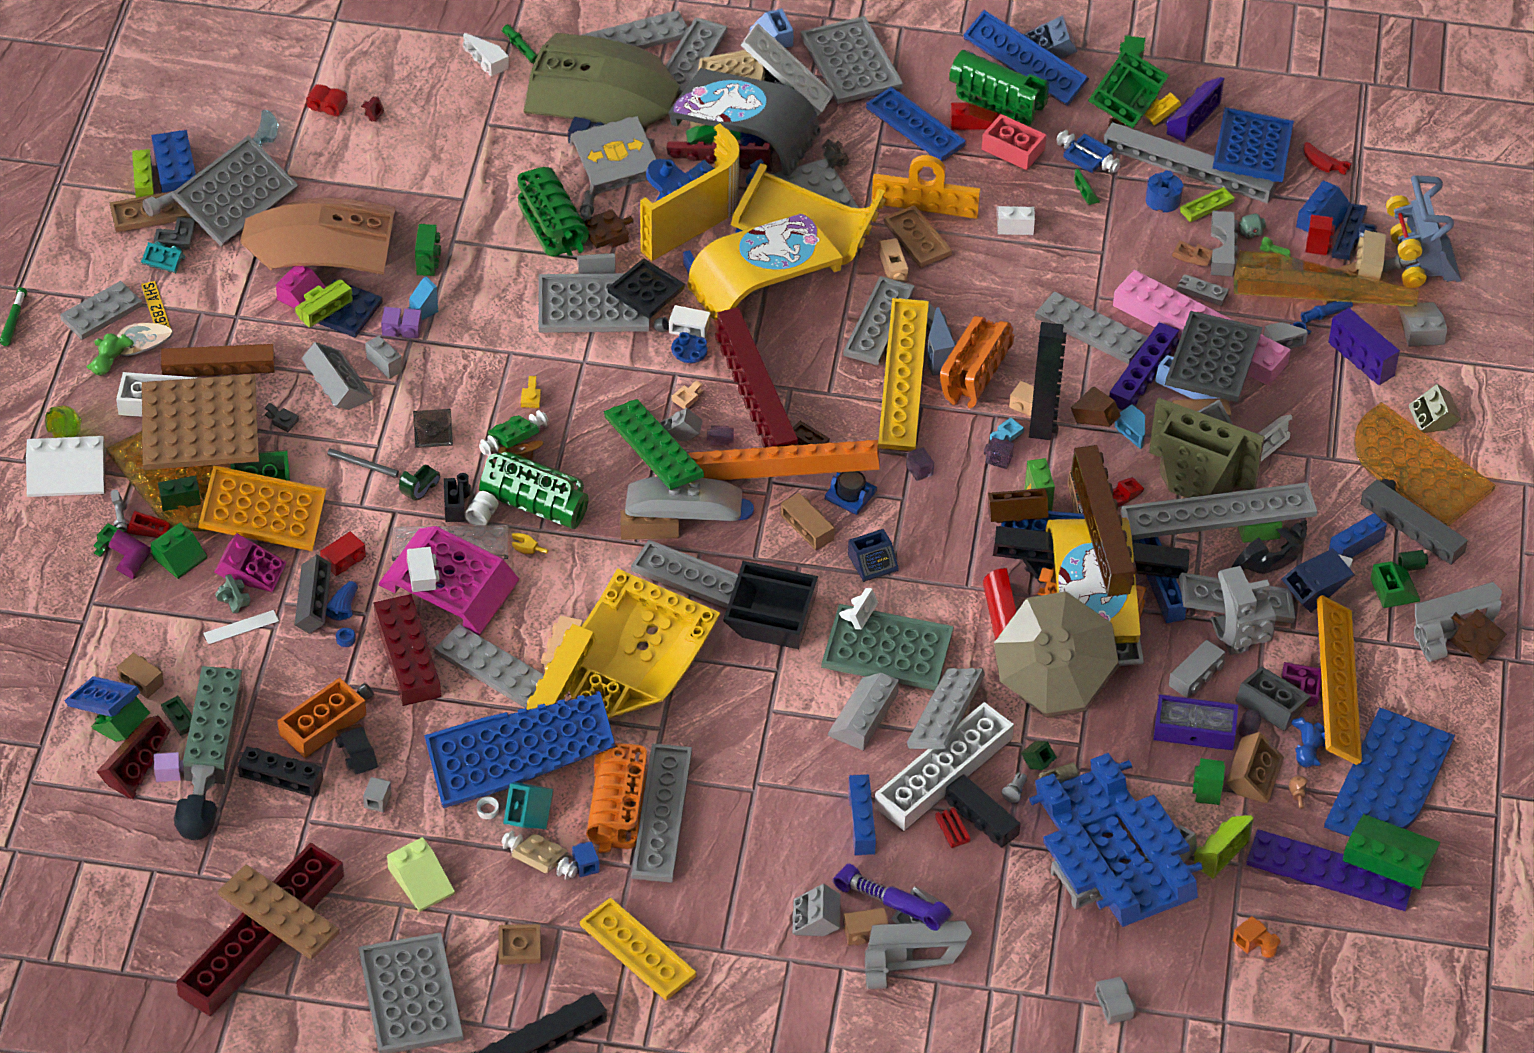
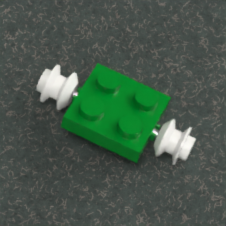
[479,410,548,456]

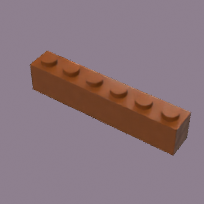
[161,344,275,377]

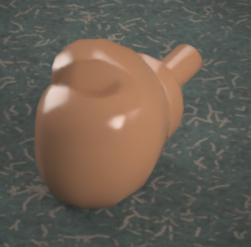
[1289,775,1308,809]

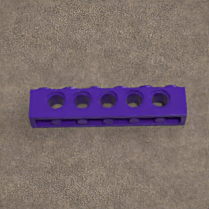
[1109,322,1180,411]

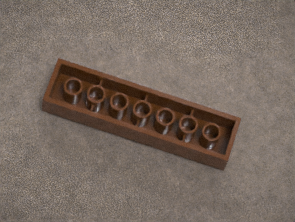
[1071,445,1137,597]

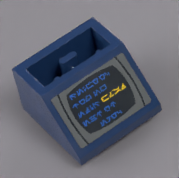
[848,529,899,582]

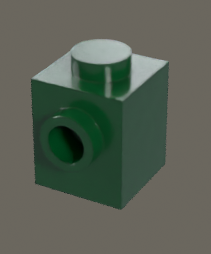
[1021,741,1057,770]

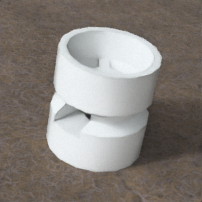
[464,491,499,527]

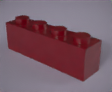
[96,715,171,799]

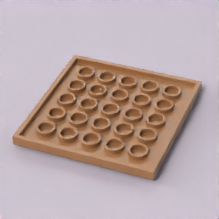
[142,374,259,470]

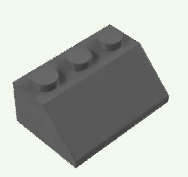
[1235,666,1311,731]

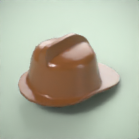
[499,440,544,464]

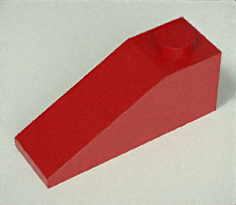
[950,103,1000,130]

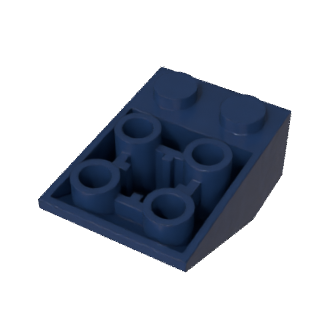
[1281,548,1355,613]

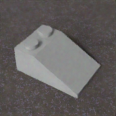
[1397,302,1447,346]

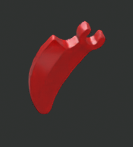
[1303,142,1351,175]

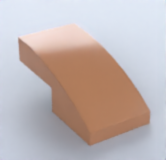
[1172,240,1212,266]

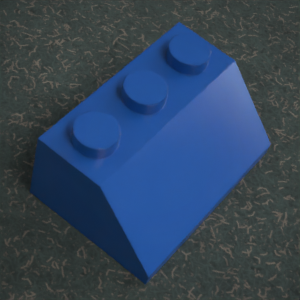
[1296,180,1350,238]

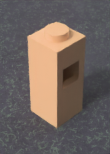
[879,238,908,282]

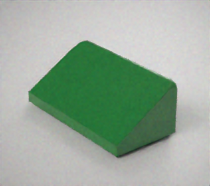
[1074,168,1100,205]

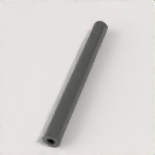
[327,448,399,478]

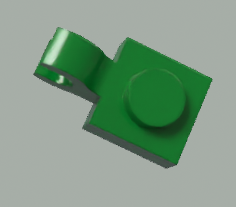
[94,523,124,557]

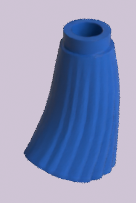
[326,581,358,620]

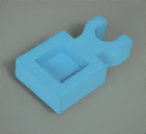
[989,417,1024,447]

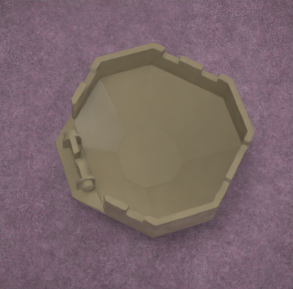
[994,591,1119,718]

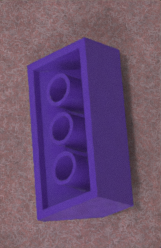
[1166,77,1224,142]

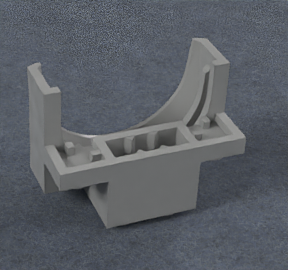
[1211,566,1276,655]

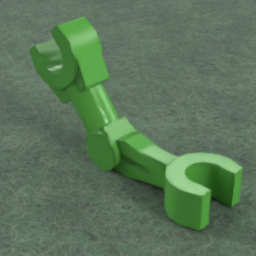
[1259,237,1298,276]

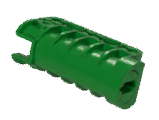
[949,49,1049,127]

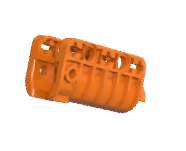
[586,743,647,853]

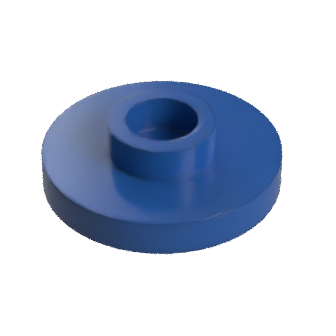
[739,498,754,520]

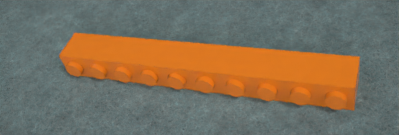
[689,440,880,480]

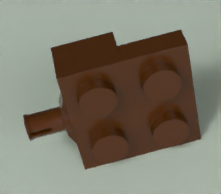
[583,209,634,249]
[1449,609,1507,664]

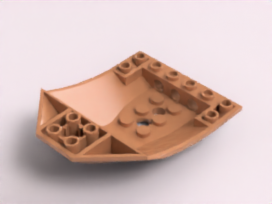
[240,198,395,275]

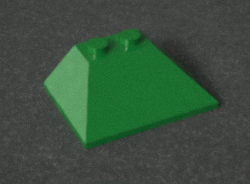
[1088,48,1169,129]

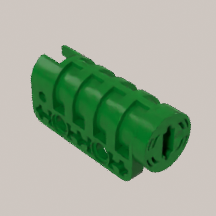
[479,452,589,529]

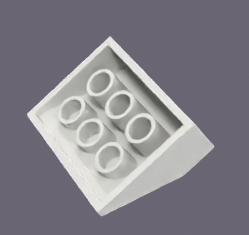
[26,436,106,497]

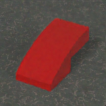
[1112,477,1145,507]

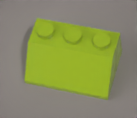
[1194,815,1254,879]

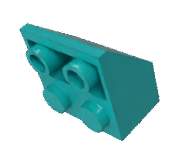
[503,782,554,829]

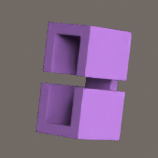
[381,307,422,338]

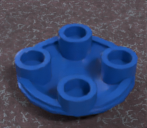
[671,332,708,363]

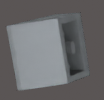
[792,884,841,936]

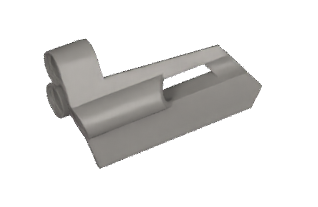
[1414,582,1502,662]
[865,920,972,989]

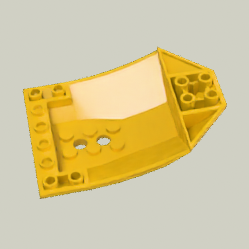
[569,568,721,719]

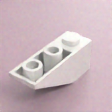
[463,33,509,77]

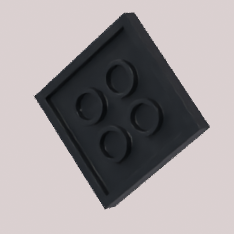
[608,258,685,319]

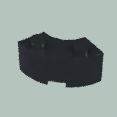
[335,724,378,775]

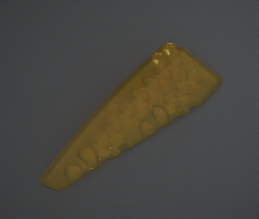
[1234,251,1419,307]

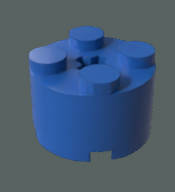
[1146,170,1183,212]

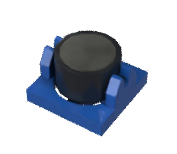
[825,471,877,515]

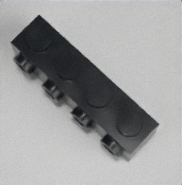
[238,746,323,797]

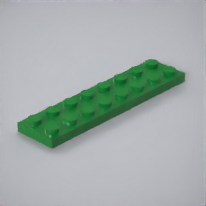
[604,399,704,490]

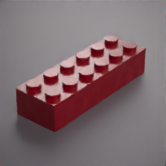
[373,594,441,706]

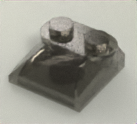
[413,409,453,448]

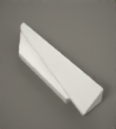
[1257,414,1292,461]

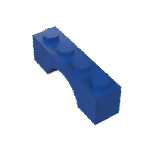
[848,774,876,855]

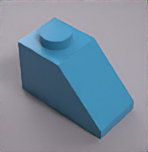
[409,276,438,320]
[1114,405,1145,449]

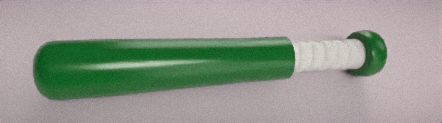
[0,287,28,346]

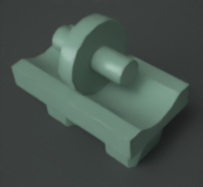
[215,574,251,613]

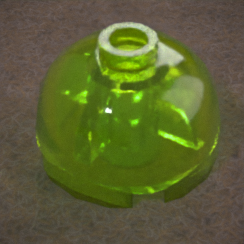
[45,405,81,438]

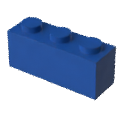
[1329,513,1387,558]

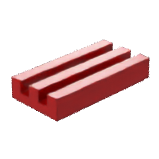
[935,807,970,848]

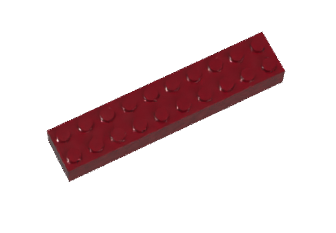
[715,307,798,448]
[176,842,344,1017]

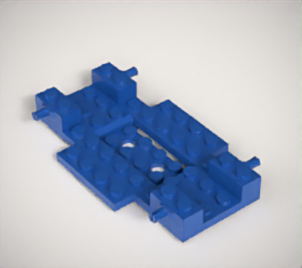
[1029,753,1203,927]

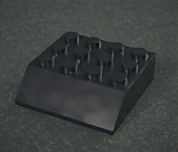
[723,561,818,650]

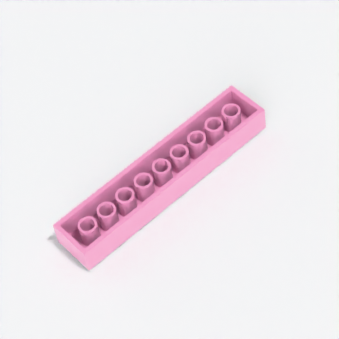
[1113,270,1291,386]

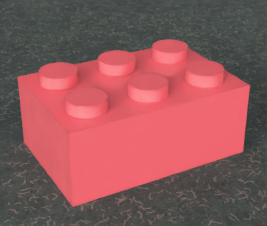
[981,114,1046,170]

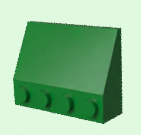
[1343,814,1440,890]

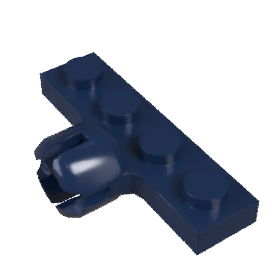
[1332,203,1378,260]

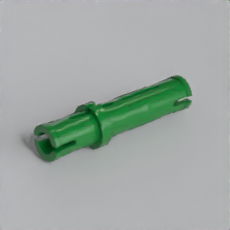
[502,24,538,64]

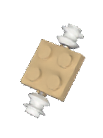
[502,830,578,880]

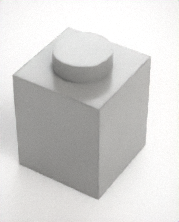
[363,777,391,812]

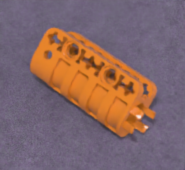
[940,316,1015,408]

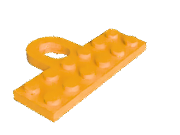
[872,155,980,219]

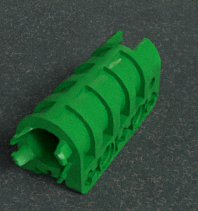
[517,167,589,256]

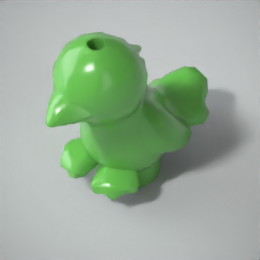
[86,334,134,376]

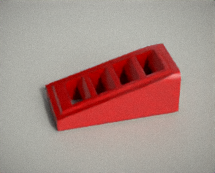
[127,511,171,538]

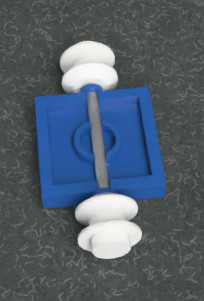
[1057,130,1120,174]

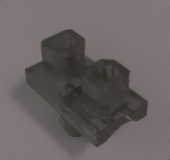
[822,139,849,169]

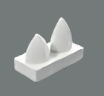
[839,588,879,630]

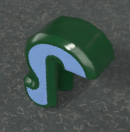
[399,464,440,501]

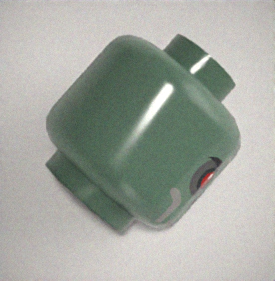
[1239,213,1266,239]

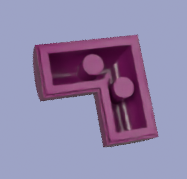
[108,529,152,579]
[1281,662,1322,707]

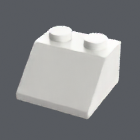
[997,206,1035,235]

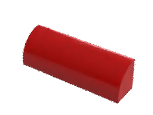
[983,568,1016,641]

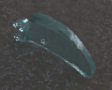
[253,110,278,148]

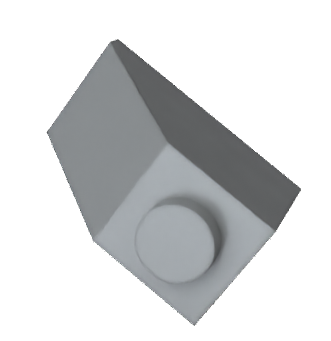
[1264,322,1308,349]

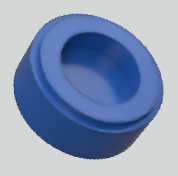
[336,628,356,647]

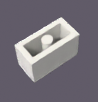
[669,305,710,338]
[407,547,439,592]

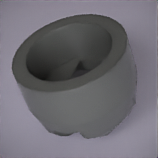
[654,317,669,332]
[357,683,374,700]

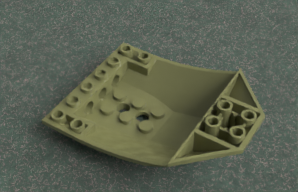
[524,33,680,128]

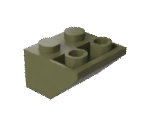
[1409,384,1461,434]

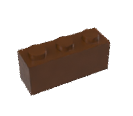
[988,488,1048,523]

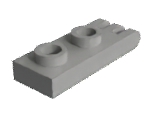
[1176,275,1229,306]

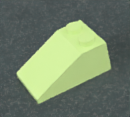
[387,837,455,912]

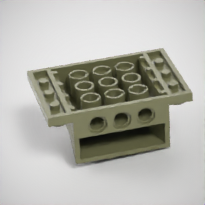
[1149,398,1265,498]

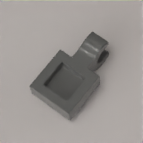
[265,403,299,432]

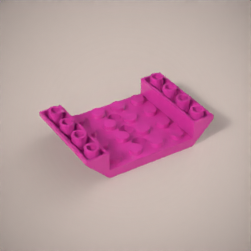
[379,526,519,636]

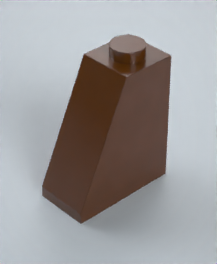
[1071,387,1121,427]

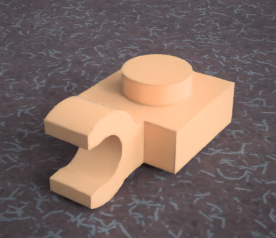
[672,380,703,409]

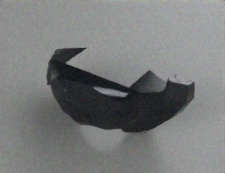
[1231,520,1307,574]

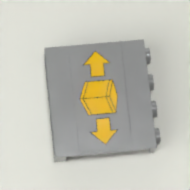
[570,116,656,194]

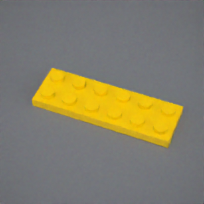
[580,897,696,1001]

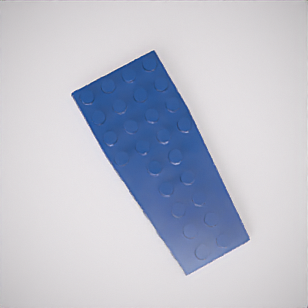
[424,691,616,809]

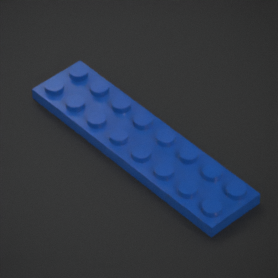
[963,10,1089,106]

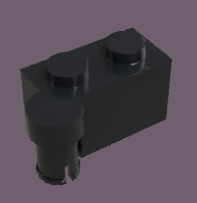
[444,473,471,522]

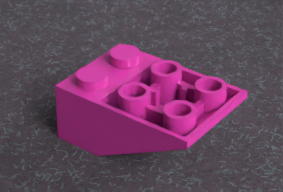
[214,533,287,592]

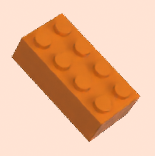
[277,677,367,758]

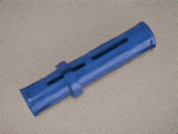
[1300,296,1353,324]

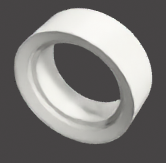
[477,797,499,819]

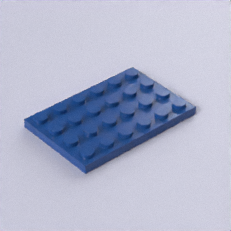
[1212,107,1294,182]

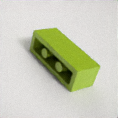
[132,149,154,198]

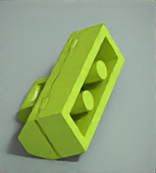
[295,280,353,328]

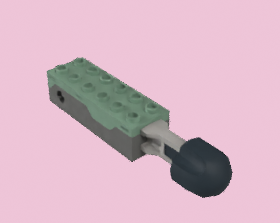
[174,666,243,840]

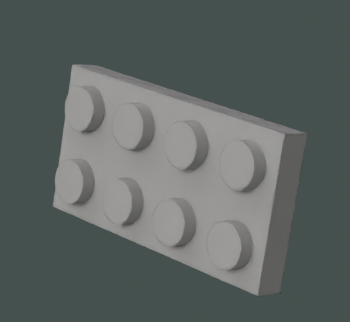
[60,281,143,340]

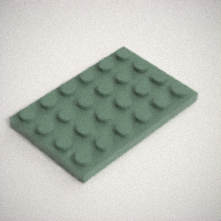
[821,604,954,691]

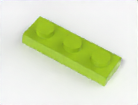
[1180,187,1234,222]

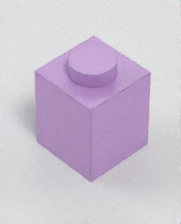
[154,752,184,782]

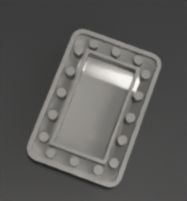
[625,477,742,521]

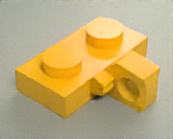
[1144,92,1182,126]

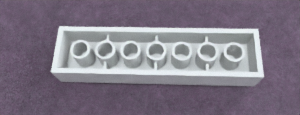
[874,702,1014,831]

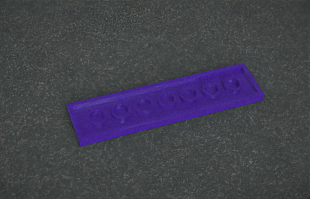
[1246,829,1413,911]

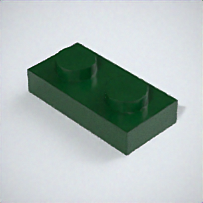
[161,696,192,736]

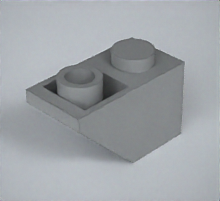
[660,408,702,441]

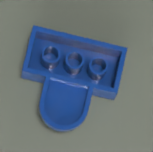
[646,159,714,201]

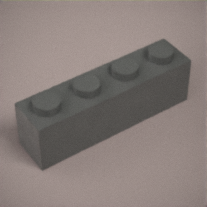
[294,555,332,634]

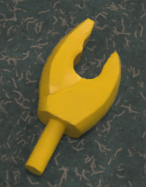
[512,533,549,554]

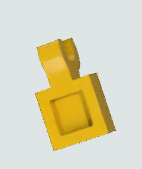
[521,376,541,408]

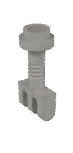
[111,490,129,532]

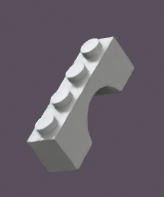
[1211,211,1238,276]

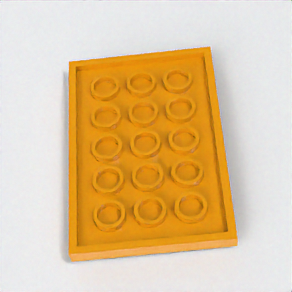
[198,466,326,551]

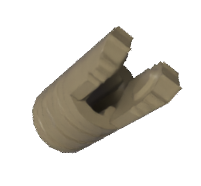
[1039,762,1079,783]

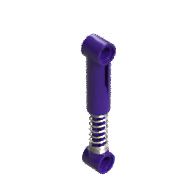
[833,864,951,931]

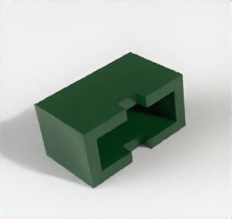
[158,476,201,511]

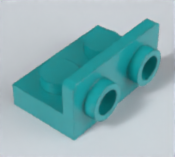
[141,242,186,273]

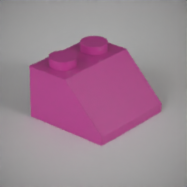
[276,266,326,308]

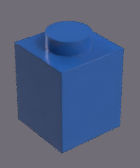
[572,841,599,878]

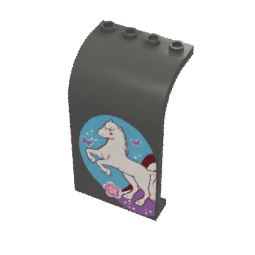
[669,68,821,176]

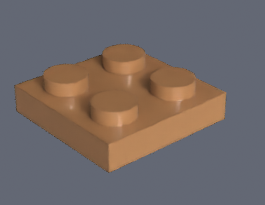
[499,924,541,964]

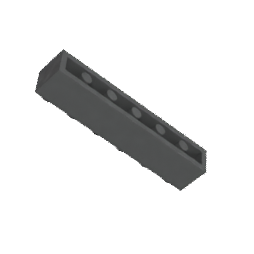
[1360,479,1468,565]

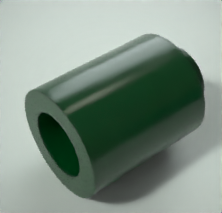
[1398,550,1428,571]

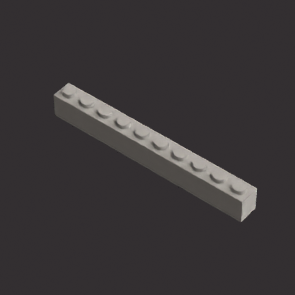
[1103,122,1276,203]

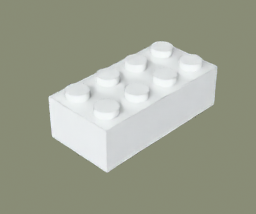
[116,372,197,417]

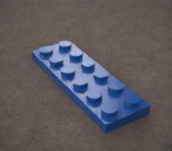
[866,87,966,161]

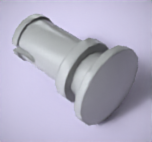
[1002,772,1028,803]

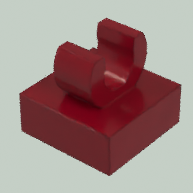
[361,97,385,122]

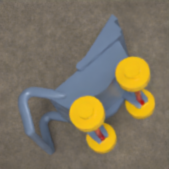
[1386,175,1462,288]

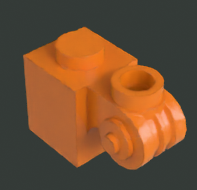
[1233,916,1281,958]

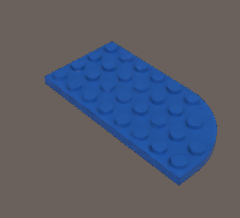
[1324,707,1455,837]

